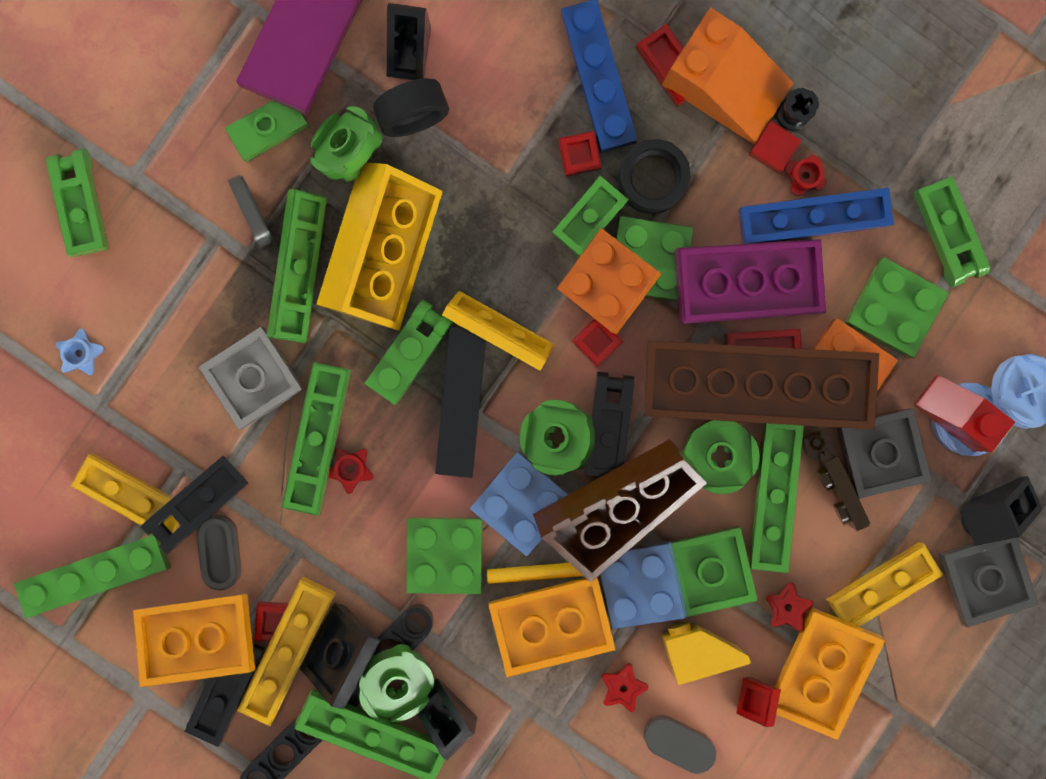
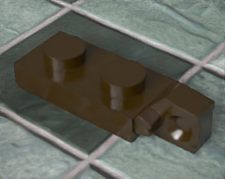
[802,429,870,531]

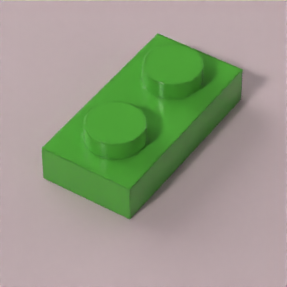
[552,176,629,257]

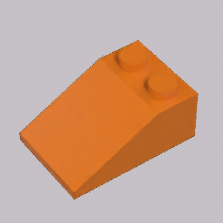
[662,7,794,145]

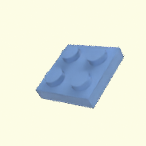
[470,451,568,557]
[600,541,688,629]

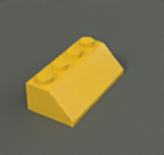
[316,162,443,331]

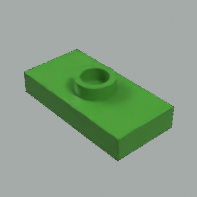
[225,101,310,163]

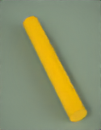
[487,562,583,584]

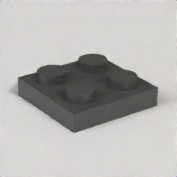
[837,408,931,499]
[939,538,1039,627]

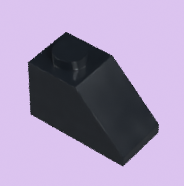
[960,476,1043,546]

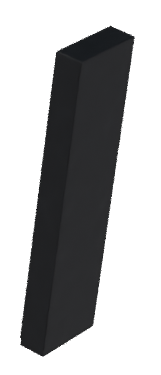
[435,326,486,478]

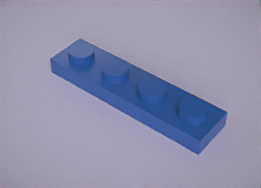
[561,0,637,153]
[738,188,894,244]

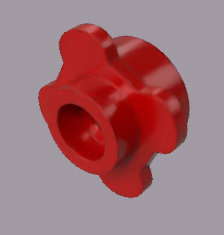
[785,155,826,196]

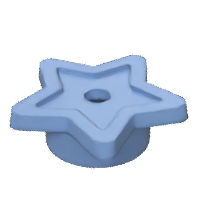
[56,328,104,375]

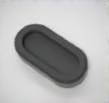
[228,175,273,248]
[197,515,241,591]
[644,715,716,774]

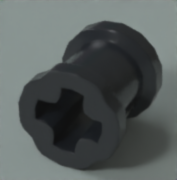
[776,88,819,131]

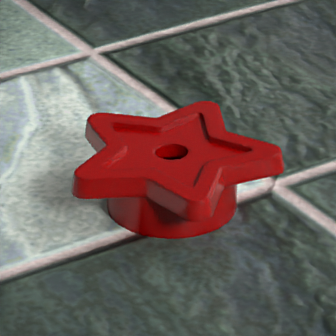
[328,447,374,494]
[766,582,814,631]
[601,663,649,712]

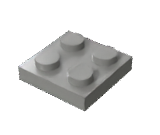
[199,327,304,430]

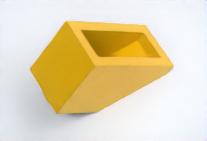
[660,621,751,685]

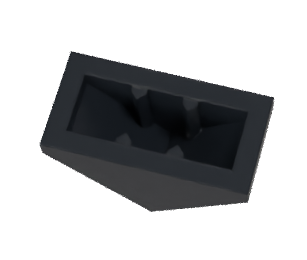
[386,3,431,80]
[417,678,477,760]

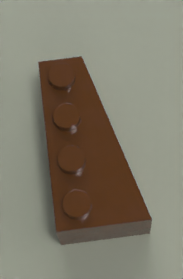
[533,439,707,582]

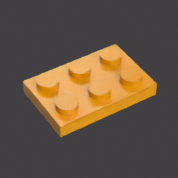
[488,577,616,678]
[133,594,255,687]
[774,607,885,740]

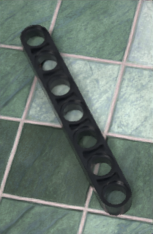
[240,604,434,779]

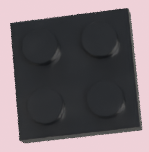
[300,603,380,709]

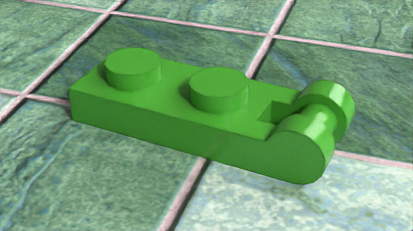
[46,148,109,258]
[913,176,990,288]
[364,299,453,405]

